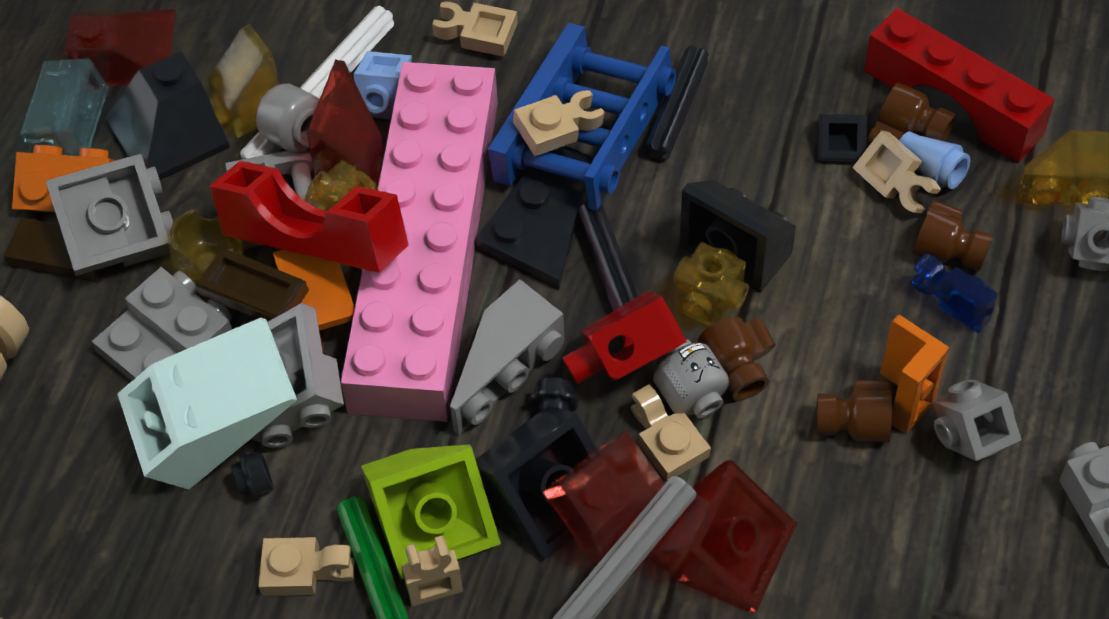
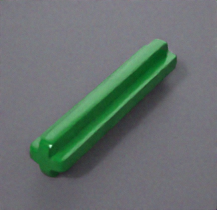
[337,496,409,619]

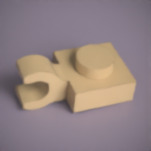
[631,385,711,482]
[258,537,355,596]

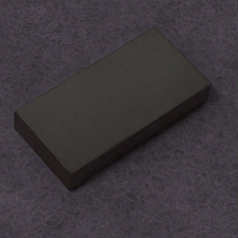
[4,218,104,282]
[195,247,309,322]

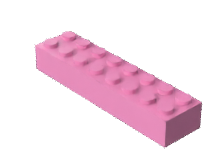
[341,62,498,422]

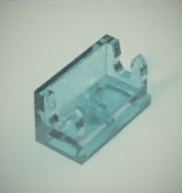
[20,58,108,156]

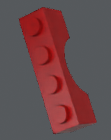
[864,8,1055,163]
[209,161,409,273]

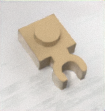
[432,2,518,57]
[513,90,604,156]
[852,130,941,213]
[401,536,463,607]

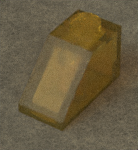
[208,24,279,138]

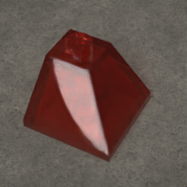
[65,9,176,86]
[306,59,384,196]
[542,430,687,567]
[648,460,797,612]

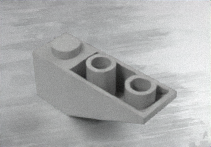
[450,279,564,435]

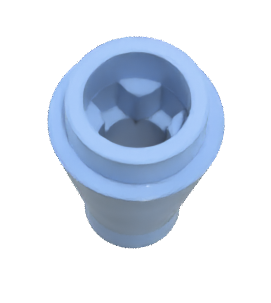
[899,131,970,189]

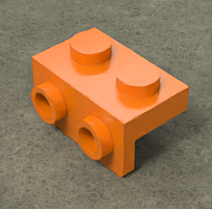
[12,145,116,213]

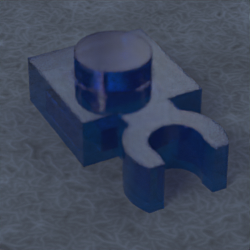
[910,253,998,333]

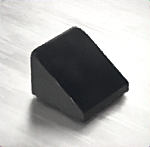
[817,114,867,162]

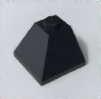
[106,51,230,180]

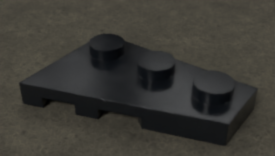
[476,145,592,290]

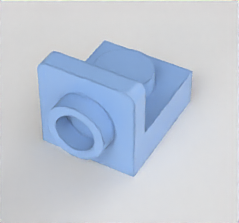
[354,51,412,119]

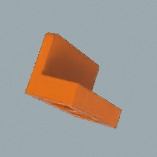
[273,250,355,352]
[880,315,950,434]

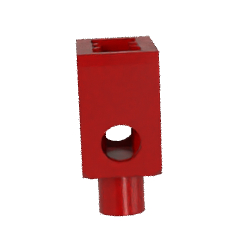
[562,291,687,384]

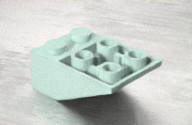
[118,318,297,489]

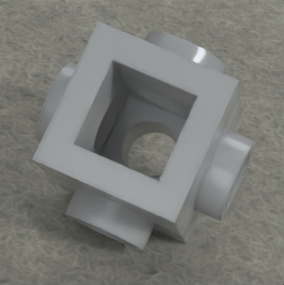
[1061,197,1109,271]
[932,380,1021,461]

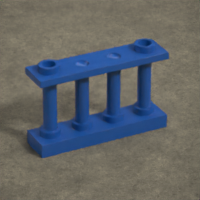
[488,23,676,211]

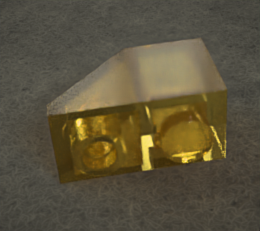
[1016,130,1109,206]

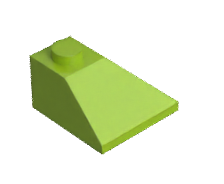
[361,444,501,579]

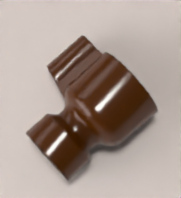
[866,82,957,145]
[912,200,993,272]
[697,316,776,401]
[816,379,892,443]

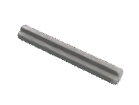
[553,476,696,619]

